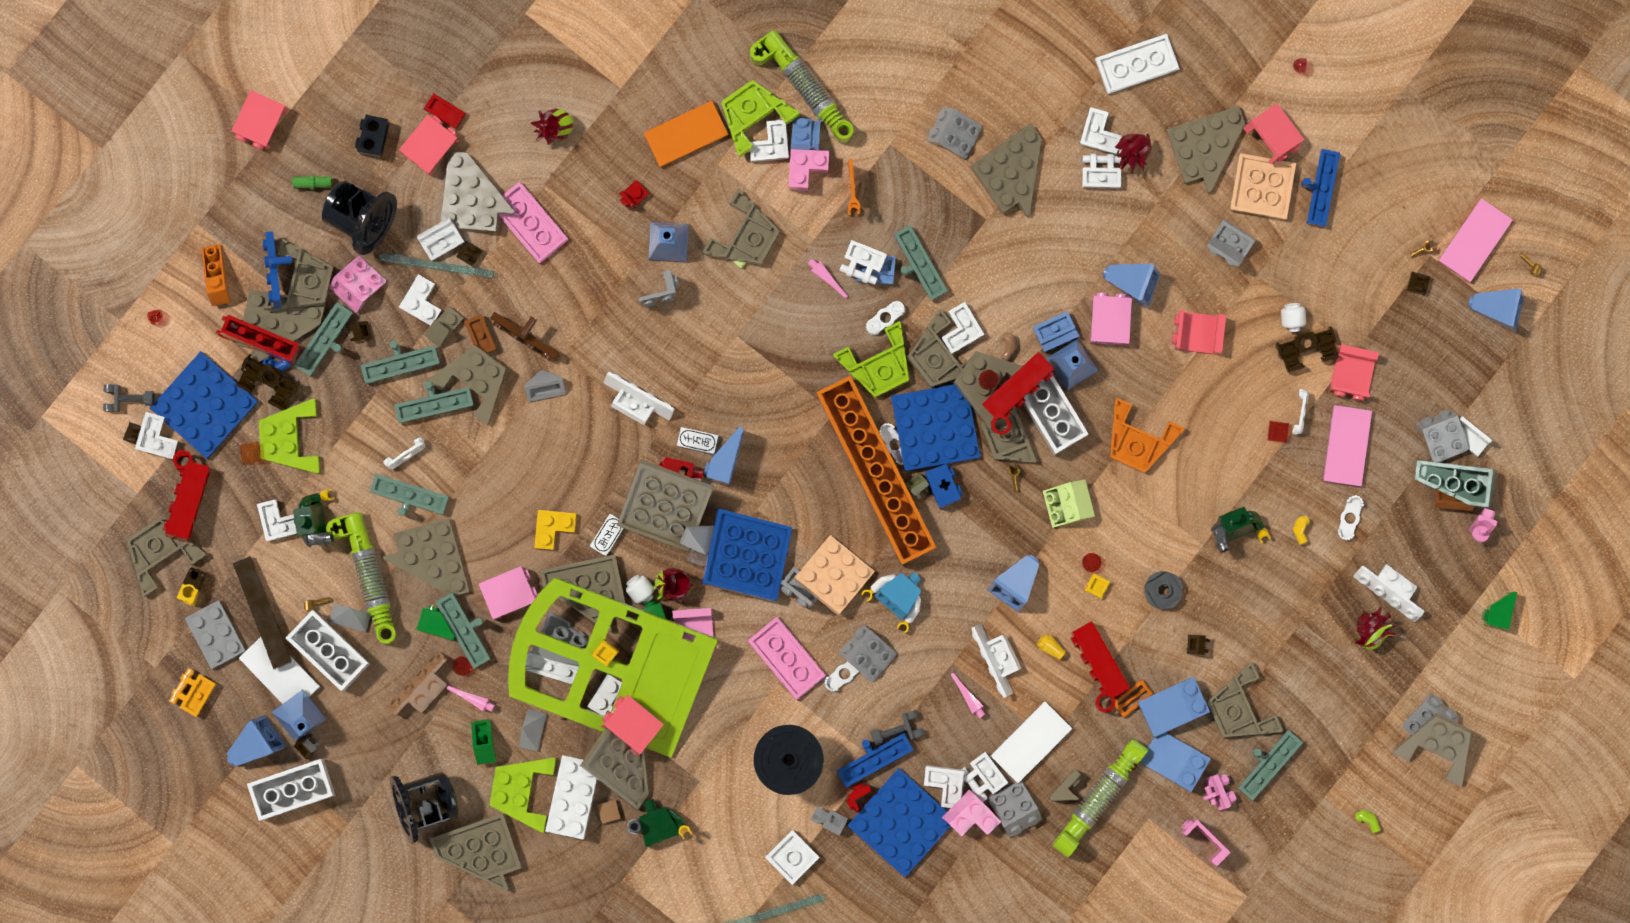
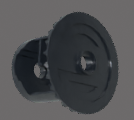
[321,181,397,255]
[753,725,824,795]
[390,772,458,844]

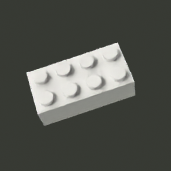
[1023,376,1088,455]
[286,610,371,692]
[545,755,598,840]
[247,759,336,821]

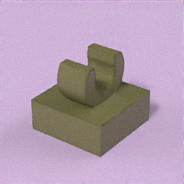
[905,473,930,499]

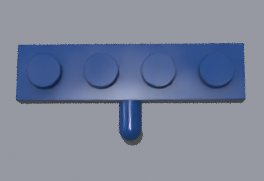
[1301,149,1340,227]
[262,231,292,309]
[837,733,913,787]

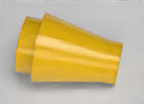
[1036,633,1066,660]

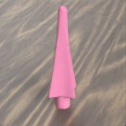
[807,258,848,298]
[951,673,986,719]
[446,685,495,712]

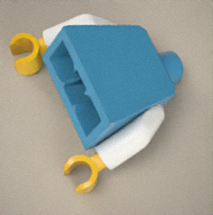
[861,573,921,633]

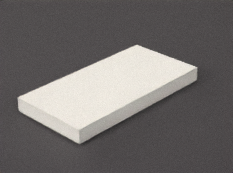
[1095,34,1179,95]
[239,637,320,704]
[991,701,1072,783]

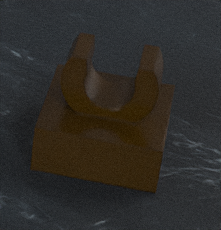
[456,241,483,267]
[1406,272,1430,296]
[347,321,372,342]
[123,422,141,445]
[1187,635,1210,655]
[294,734,320,760]

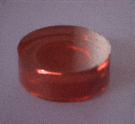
[978,370,998,390]
[1082,553,1102,572]
[453,656,472,676]

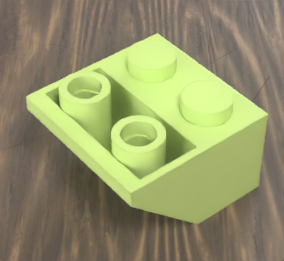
[1043,479,1095,528]

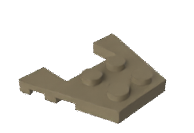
[702,189,780,265]
[264,239,334,311]
[907,309,970,388]
[428,345,507,425]
[953,351,1022,430]
[127,518,207,598]
[1207,662,1283,737]
[1393,713,1471,786]

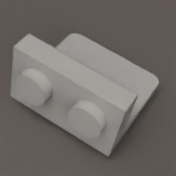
[926,107,982,159]
[1207,219,1256,266]
[638,270,679,308]
[1416,410,1468,463]
[780,567,817,608]
[838,625,896,682]
[1403,692,1459,735]
[988,781,1042,838]

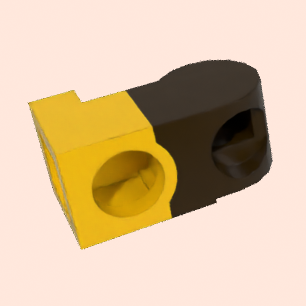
[176,567,206,607]

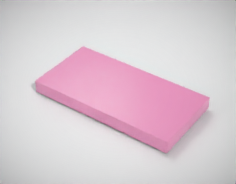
[499,181,569,264]
[1438,198,1513,283]
[1323,405,1372,487]
[748,617,826,700]

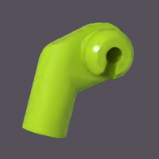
[1355,810,1381,833]

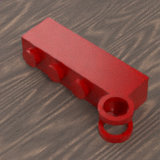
[215,315,301,365]
[982,352,1055,435]
[163,450,211,543]
[1070,621,1130,713]

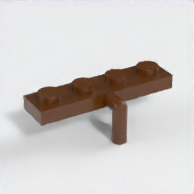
[490,312,560,361]

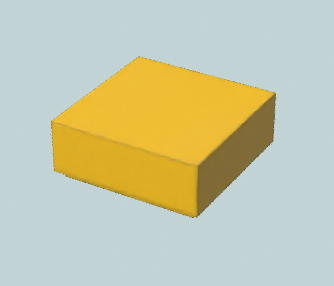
[1084,573,1110,599]
[591,639,619,667]

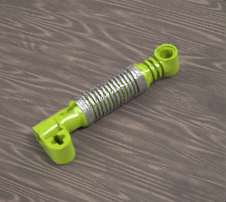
[749,30,853,143]
[326,512,396,645]
[1051,738,1148,858]

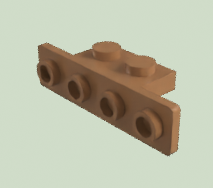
[387,651,447,716]

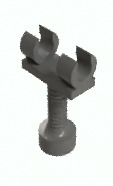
[103,384,155,412]
[870,710,925,746]

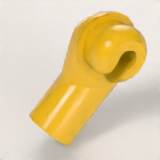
[1293,516,1310,545]

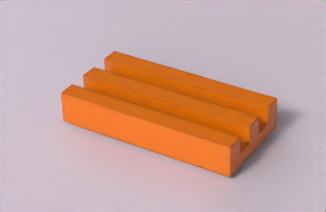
[1114,679,1153,718]

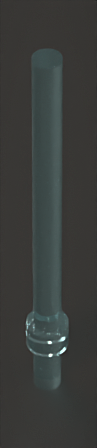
[380,253,494,278]
[725,894,824,923]

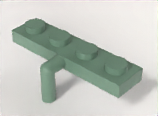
[894,225,948,301]
[294,302,353,377]
[361,340,440,384]
[394,381,474,424]
[370,474,449,517]
[436,592,491,669]
[1238,730,1303,801]

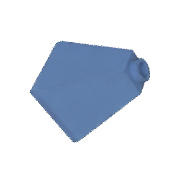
[649,222,689,262]
[1103,264,1161,309]
[1468,289,1525,333]
[1046,338,1098,391]
[987,555,1039,613]
[272,689,326,742]
[227,715,287,766]

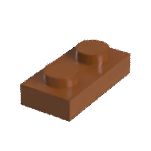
[464,314,497,353]
[1434,489,1474,511]

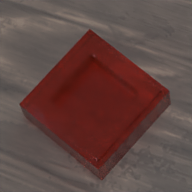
[1267,421,1289,443]

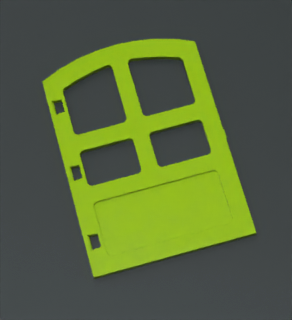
[508,577,718,758]

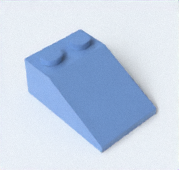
[704,426,744,486]
[1137,677,1210,737]
[1140,733,1210,792]

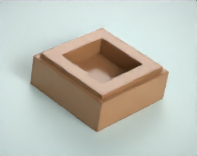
[597,800,621,824]

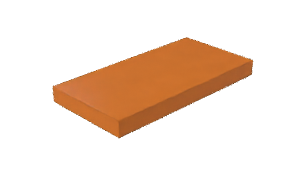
[643,101,728,168]

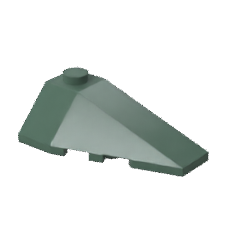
[1415,460,1497,507]

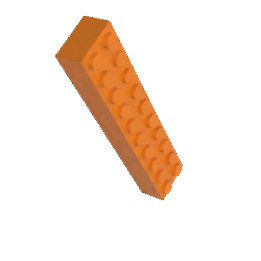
[816,375,937,566]

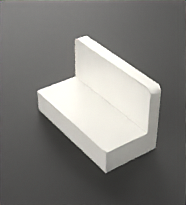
[1459,417,1492,457]

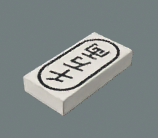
[677,427,718,454]
[590,514,624,556]

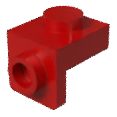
[846,783,871,812]

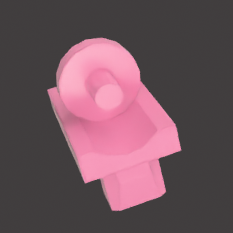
[1469,508,1497,543]
[1203,774,1237,811]

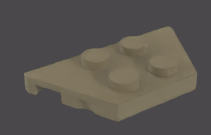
[980,407,1036,463]

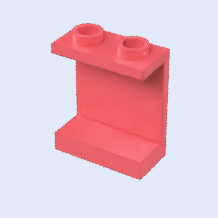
[232,90,288,150]
[1243,103,1305,165]
[399,114,459,176]
[1172,309,1226,355]
[1329,344,1379,401]
[601,695,664,756]

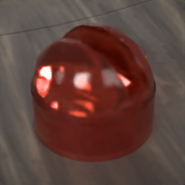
[1293,58,1307,74]
[147,310,163,325]

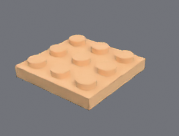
[1230,153,1296,220]
[794,535,875,616]

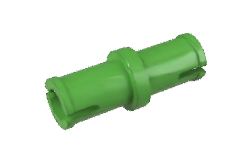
[293,175,332,190]

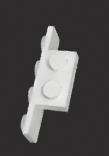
[603,372,675,425]
[1353,564,1424,622]
[971,624,1022,698]

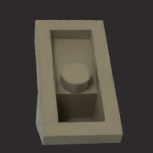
[425,306,464,348]
[1048,769,1081,801]

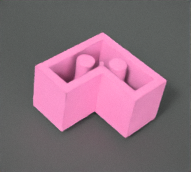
[789,149,829,191]
[942,790,1001,836]

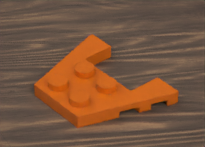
[1109,398,1185,473]

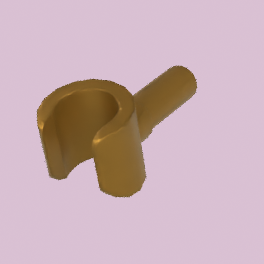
[1410,240,1437,258]
[1520,254,1542,277]
[1006,463,1020,492]
[304,597,331,611]

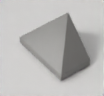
[524,369,566,402]
[680,526,714,555]
[329,604,371,632]
[519,709,547,751]

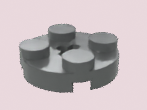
[1144,571,1183,609]

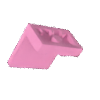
[329,256,386,313]

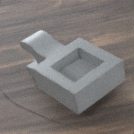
[811,807,848,836]

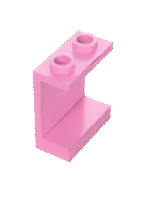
[1090,293,1132,346]
[479,566,538,620]
[672,608,715,655]
[1180,819,1231,866]

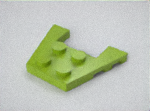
[721,80,800,158]
[833,321,909,398]
[259,399,320,474]
[490,758,556,833]

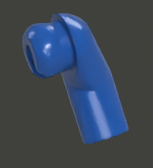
[263,357,293,371]

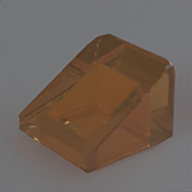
[240,442,261,464]

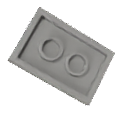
[185,600,246,669]

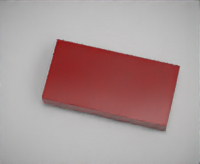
[424,93,466,130]

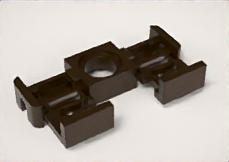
[1275,326,1339,373]
[236,354,300,411]

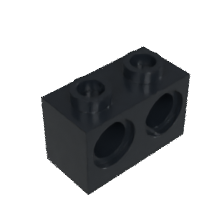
[355,114,390,159]

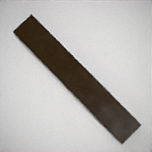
[232,556,292,670]

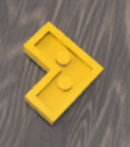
[534,510,577,550]

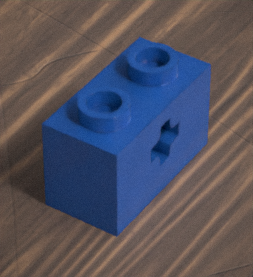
[924,464,963,509]

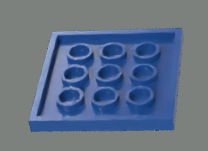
[149,351,258,459]
[891,384,980,472]
[702,509,792,602]
[847,768,950,877]

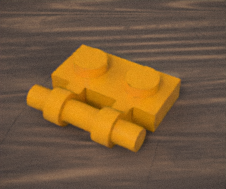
[169,668,216,717]

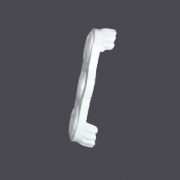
[865,301,905,336]
[1292,389,1309,435]
[879,423,904,465]
[383,437,426,469]
[1338,495,1364,540]
[825,661,859,691]

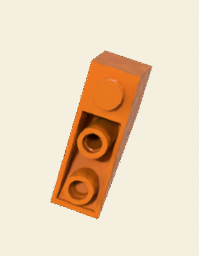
[201,244,231,306]

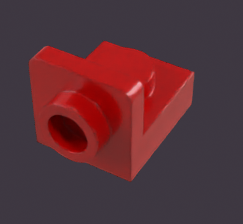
[619,180,649,210]

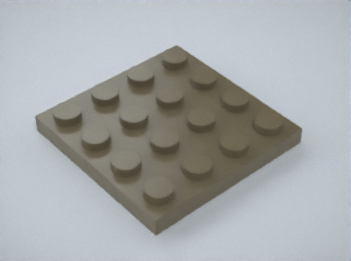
[617,459,714,552]

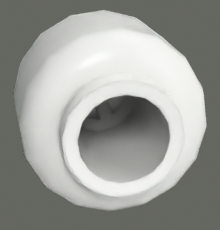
[1281,303,1306,332]
[626,575,654,604]

